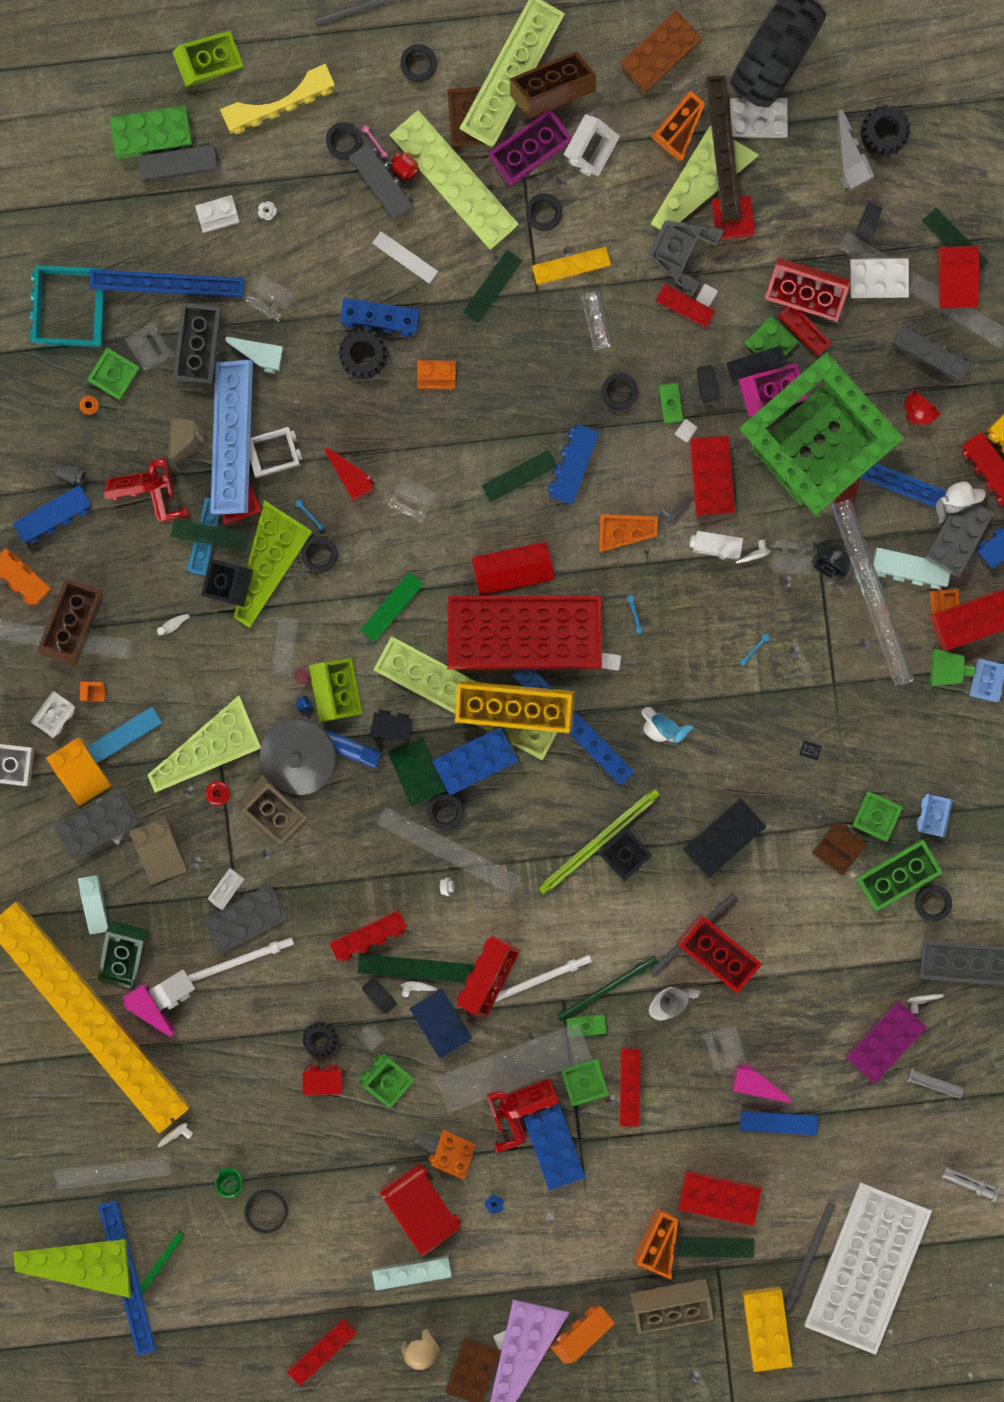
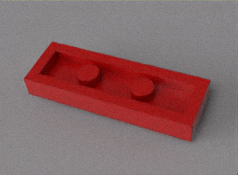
[656,284,715,328]
[778,306,832,357]

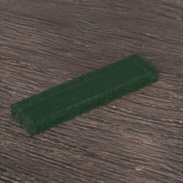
[922,207,989,271]
[463,250,522,323]
[481,449,557,503]
[171,518,250,552]
[677,1236,754,1258]

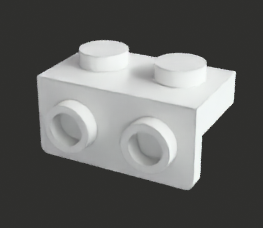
[31,691,75,738]

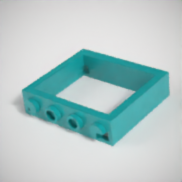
[29,265,106,347]

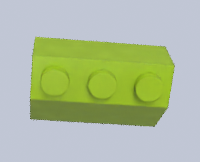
[309,658,363,722]

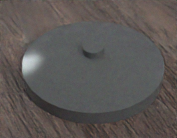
[260,718,337,795]

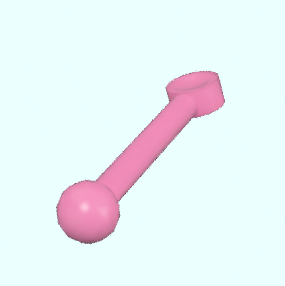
[362,126,388,159]

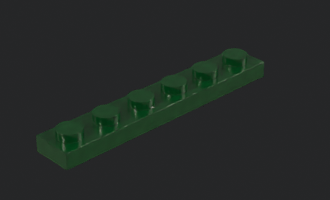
[358,954,474,983]

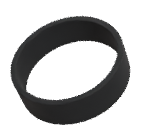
[244,1190,287,1233]

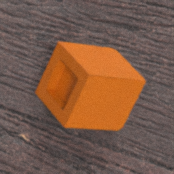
[80,681,106,702]

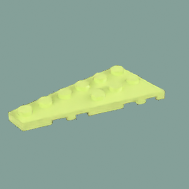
[650,126,759,230]
[148,695,261,793]

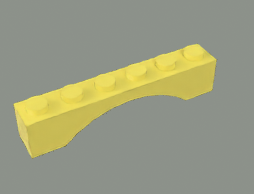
[220,64,335,135]

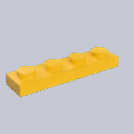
[532,247,611,285]

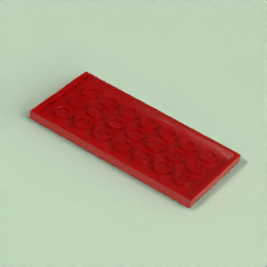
[447,596,602,669]

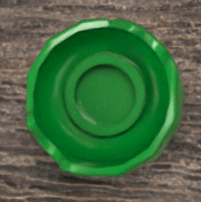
[215,1168,244,1199]

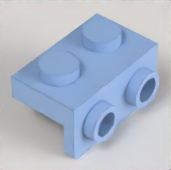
[969,659,1004,702]
[917,794,953,837]

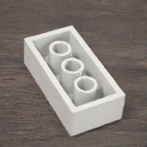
[0,744,35,786]

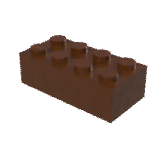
[510,51,596,119]
[38,578,103,667]

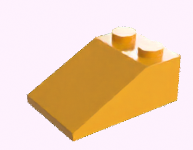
[46,737,112,806]

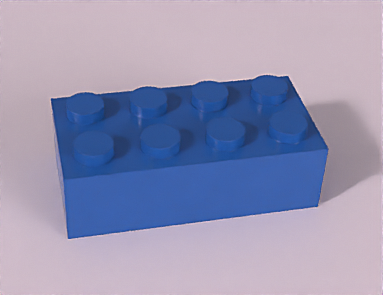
[432,726,520,795]
[523,1103,585,1190]

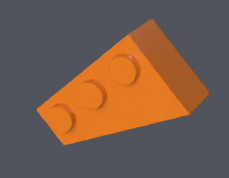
[650,91,705,161]
[0,548,53,606]
[632,1207,678,1279]
[549,1306,615,1364]

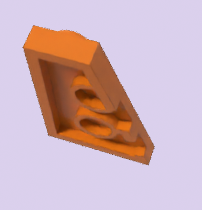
[599,514,658,553]

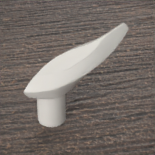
[736,540,771,564]
[157,614,190,636]
[400,981,437,997]
[907,994,944,1014]
[158,1123,193,1147]

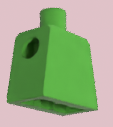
[929,649,975,686]

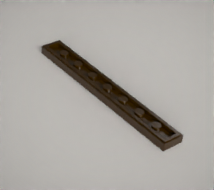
[706,75,741,223]

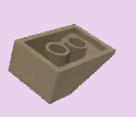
[236,775,307,845]
[129,817,187,885]

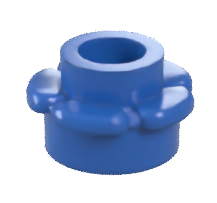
[295,695,312,714]
[485,1195,504,1214]

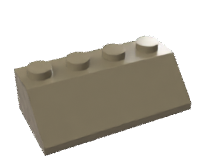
[169,419,205,465]
[630,1279,714,1334]

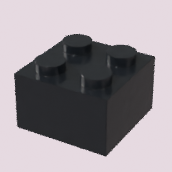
[201,558,253,607]
[370,709,413,742]
[598,827,652,882]

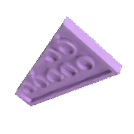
[490,1299,569,1402]

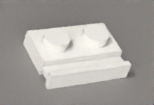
[195,195,240,233]

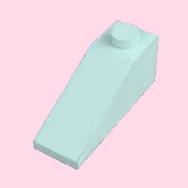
[225,337,284,374]
[78,875,108,935]

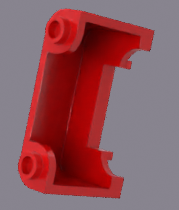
[380,1163,462,1256]

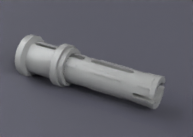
[941,1166,1001,1202]

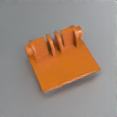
[429,1130,476,1180]

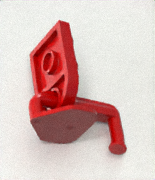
[104,457,190,522]
[486,1078,559,1154]

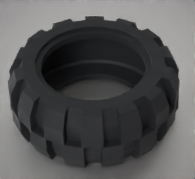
[730,0,827,108]

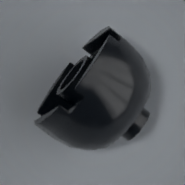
[811,544,851,580]

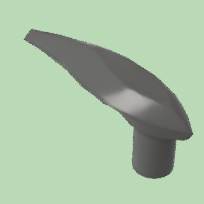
[660,496,693,523]

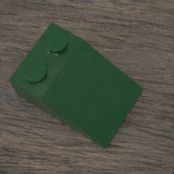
[388,738,447,806]
[98,921,149,990]

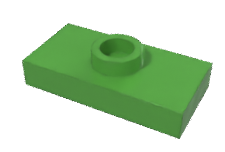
[659,383,683,424]
[566,1014,606,1038]

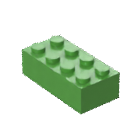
[109,106,193,159]
[855,839,943,912]

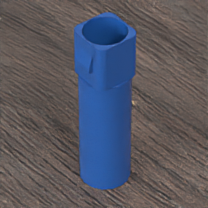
[323,728,381,768]

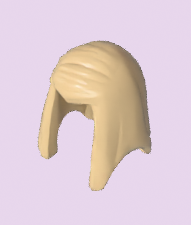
[401,1329,441,1370]

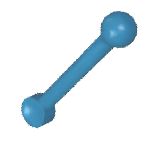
[295,500,325,531]
[627,595,644,634]
[740,634,770,666]

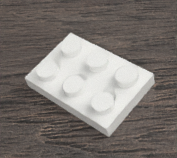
[730,98,788,138]
[850,258,909,298]

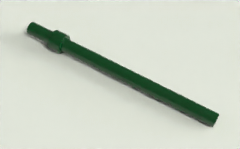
[557,955,659,1022]

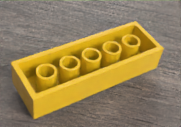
[455,681,575,733]

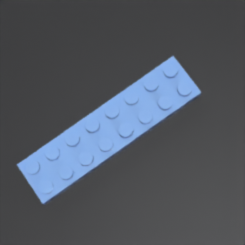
[210,360,253,515]

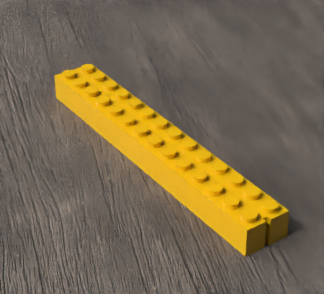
[0,901,191,1134]

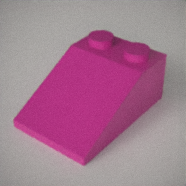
[738,363,807,417]
[123,983,177,1036]
[731,1063,791,1103]

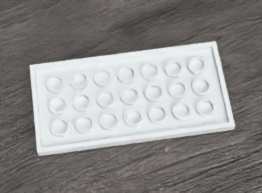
[804,1182,932,1355]

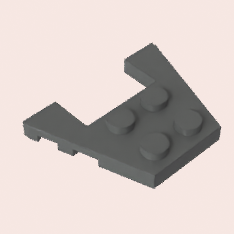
[649,220,725,297]

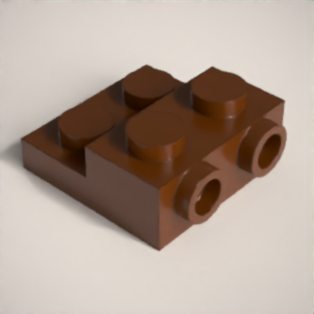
[812,822,867,876]

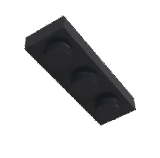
[726,345,787,381]

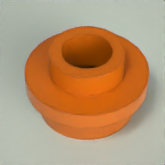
[79,395,99,415]

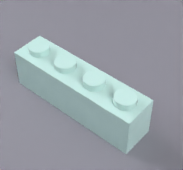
[870,548,950,590]
[372,1255,452,1291]

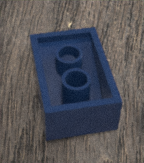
[409,988,473,1059]

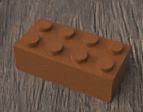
[620,10,703,94]

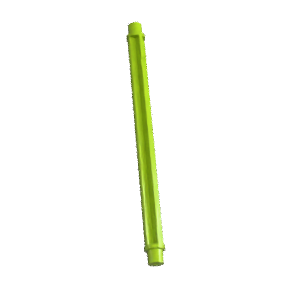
[538,789,660,895]

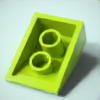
[172,31,244,87]

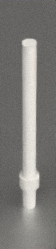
[188,937,294,982]
[495,955,592,1002]

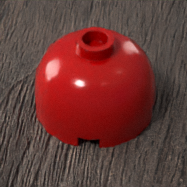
[903,388,942,425]

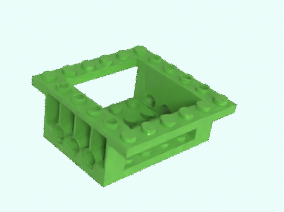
[739,352,904,515]

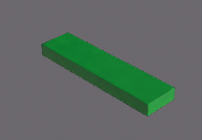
[360,572,424,643]
[140,1230,185,1294]

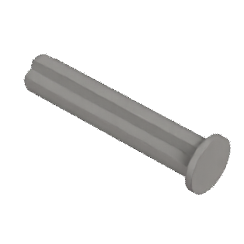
[906,1068,964,1099]

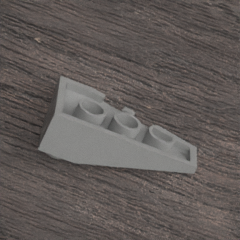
[837,109,874,192]

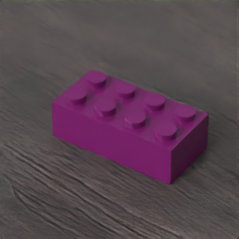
[488,110,572,188]
[844,1000,927,1084]

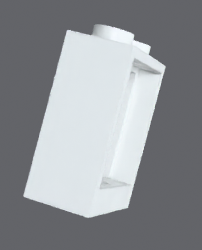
[563,114,620,176]
[250,427,302,478]
[689,531,743,559]

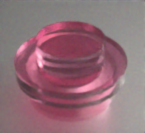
[294,668,311,685]

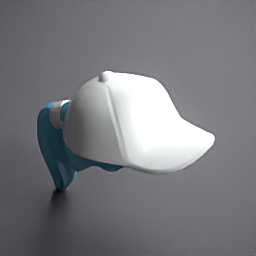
[641,707,693,743]

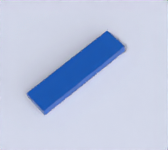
[740,1111,818,1135]

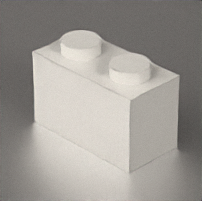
[148,970,195,1011]

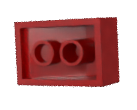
[936,246,979,309]
[324,447,375,502]

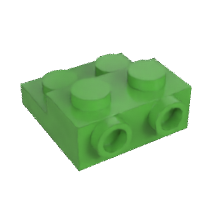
[359,1053,415,1108]

